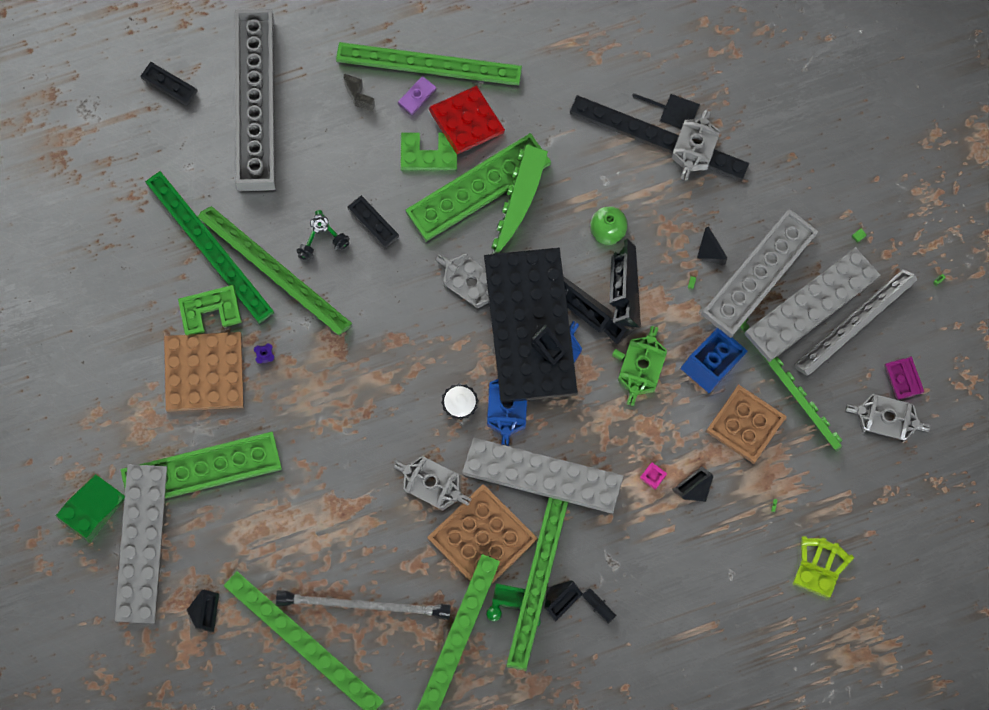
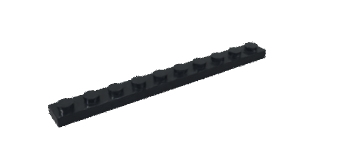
[570,95,750,182]

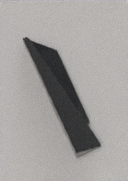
[609,238,641,328]
[563,276,634,344]

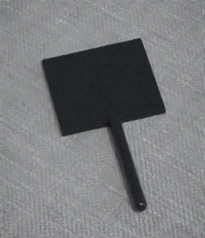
[632,94,700,129]

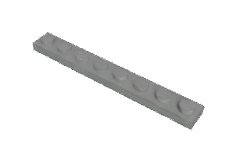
[794,269,917,376]

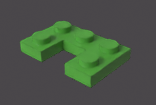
[401,133,457,170]
[178,285,242,335]

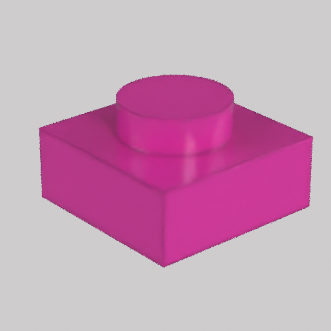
[640,462,667,490]

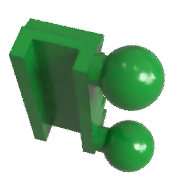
[486,583,541,628]

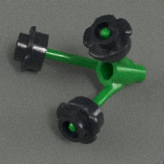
[296,210,350,261]

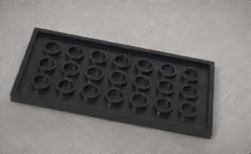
[484,247,578,403]

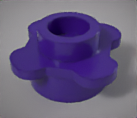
[254,343,274,364]

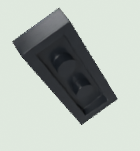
[140,61,198,106]
[347,195,399,249]

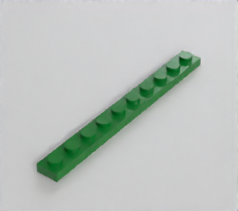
[145,171,274,324]

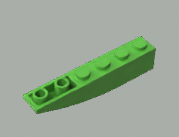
[491,145,548,254]

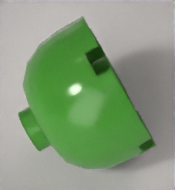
[590,206,628,245]

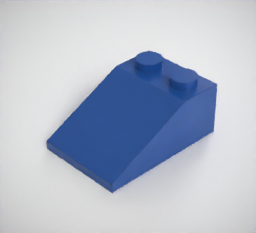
[680,328,748,393]

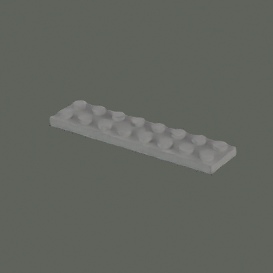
[701,209,818,338]
[744,248,881,362]
[463,437,623,514]
[115,464,168,624]

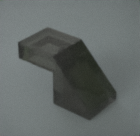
[343,74,375,112]

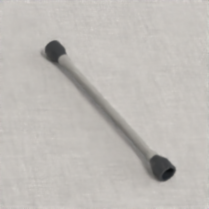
[276,590,451,620]

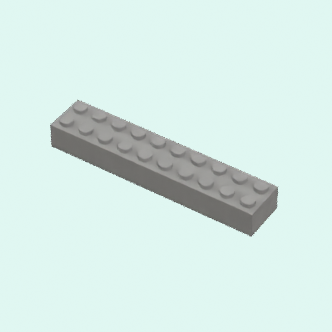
[235,9,276,191]

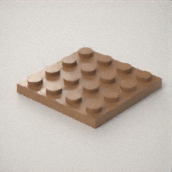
[164,332,244,412]
[427,484,538,585]

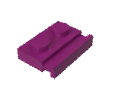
[884,356,924,400]

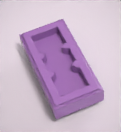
[398,76,436,115]

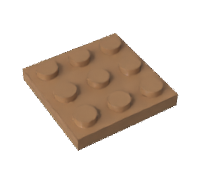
[706,384,787,464]

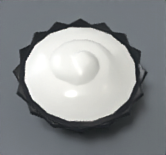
[441,383,479,420]

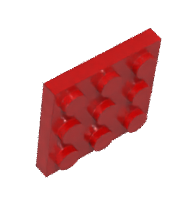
[429,85,505,154]

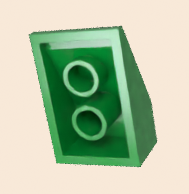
[56,474,125,543]

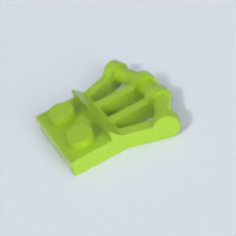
[793,536,855,599]

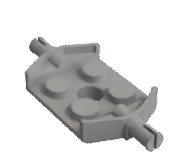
[672,110,720,180]
[436,253,489,308]
[846,394,931,443]
[394,456,471,511]

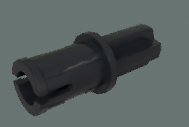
[582,588,617,624]

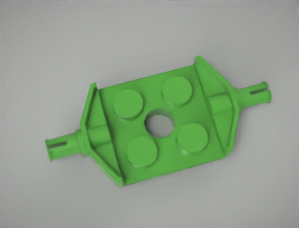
[618,326,667,406]

